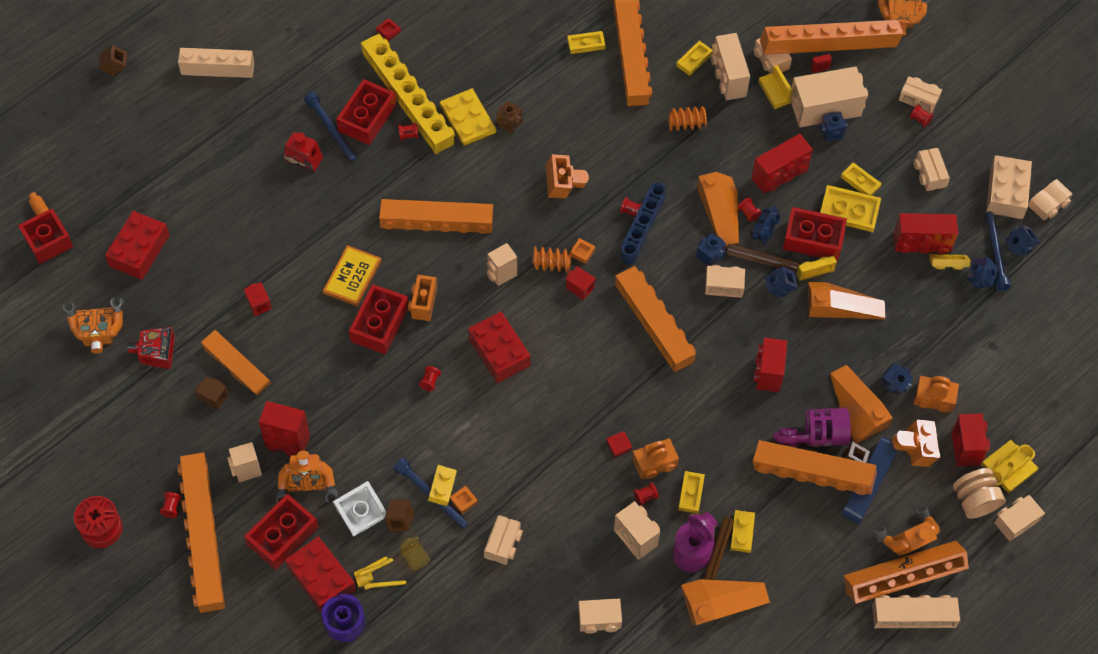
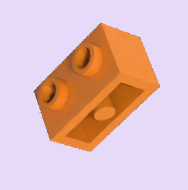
[408,275,437,321]

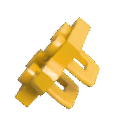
[981,440,1039,494]

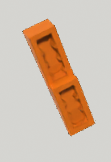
[201,330,271,396]

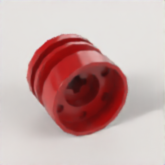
[74,496,123,548]

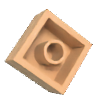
[614,501,660,560]

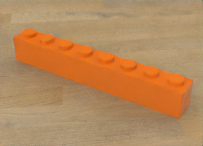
[613,0,652,106]
[760,20,903,55]
[178,452,225,613]

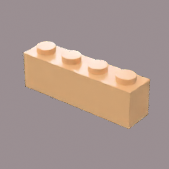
[178,48,255,78]
[872,595,960,628]

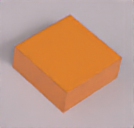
[570,238,595,264]
[450,486,478,514]

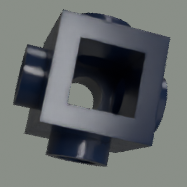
[820,112,847,142]
[1005,225,1040,256]
[696,233,726,266]
[967,257,998,288]
[765,267,798,297]
[879,363,914,394]

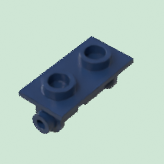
[751,205,780,245]

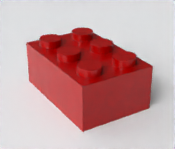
[336,79,396,145]
[751,134,813,194]
[783,207,847,261]
[105,211,170,280]
[893,213,958,254]
[349,284,408,355]
[468,311,531,383]
[259,401,310,456]
[244,494,319,570]
[285,536,356,613]

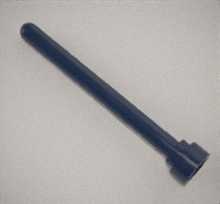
[304,92,356,161]
[986,211,1011,291]
[393,458,468,528]

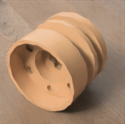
[953,468,1006,518]

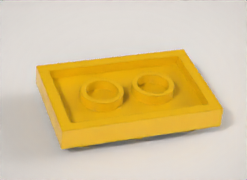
[440,88,496,146]
[820,185,881,232]

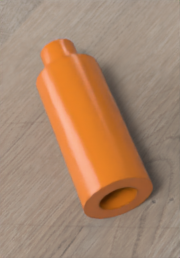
[29,193,49,216]

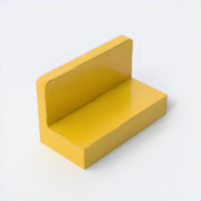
[758,65,793,109]

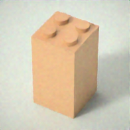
[791,67,868,128]

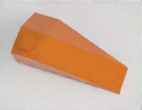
[697,172,739,248]
[808,282,885,319]
[830,365,893,444]
[681,579,770,625]

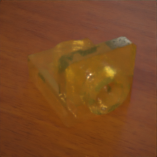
[400,536,431,572]

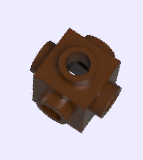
[496,101,523,134]

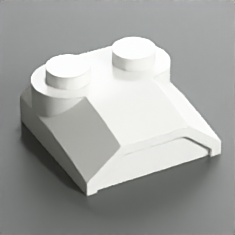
[333,481,386,537]

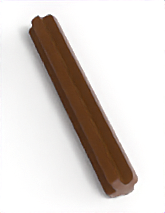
[726,244,799,273]
[704,517,734,580]

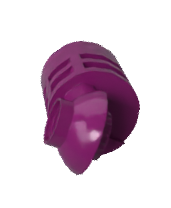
[772,408,851,448]
[672,512,717,573]

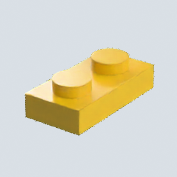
[567,31,605,54]
[676,41,713,76]
[841,162,882,196]
[929,254,970,270]
[797,256,837,281]
[428,465,457,506]
[678,471,705,514]
[730,510,755,553]

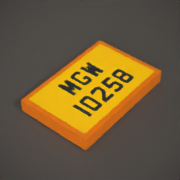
[323,245,382,307]

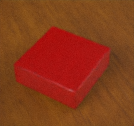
[376,18,401,41]
[811,54,832,73]
[606,431,633,458]

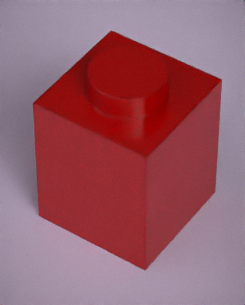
[565,266,596,300]
[243,282,272,316]

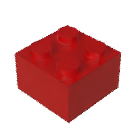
[18,208,73,264]
[754,338,787,392]
[951,414,990,467]

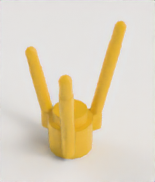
[354,557,406,590]

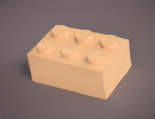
[711,33,750,100]
[986,155,1032,219]

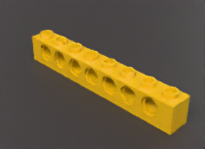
[361,34,455,154]

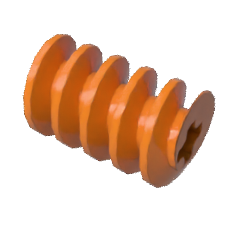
[668,106,707,131]
[533,246,572,273]

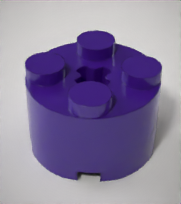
[322,594,365,642]

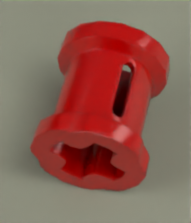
[910,104,934,128]
[398,123,418,141]
[620,197,642,218]
[737,198,762,222]
[418,366,441,392]
[633,482,659,506]
[159,492,182,518]

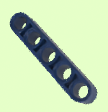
[620,182,666,265]
[841,436,898,525]

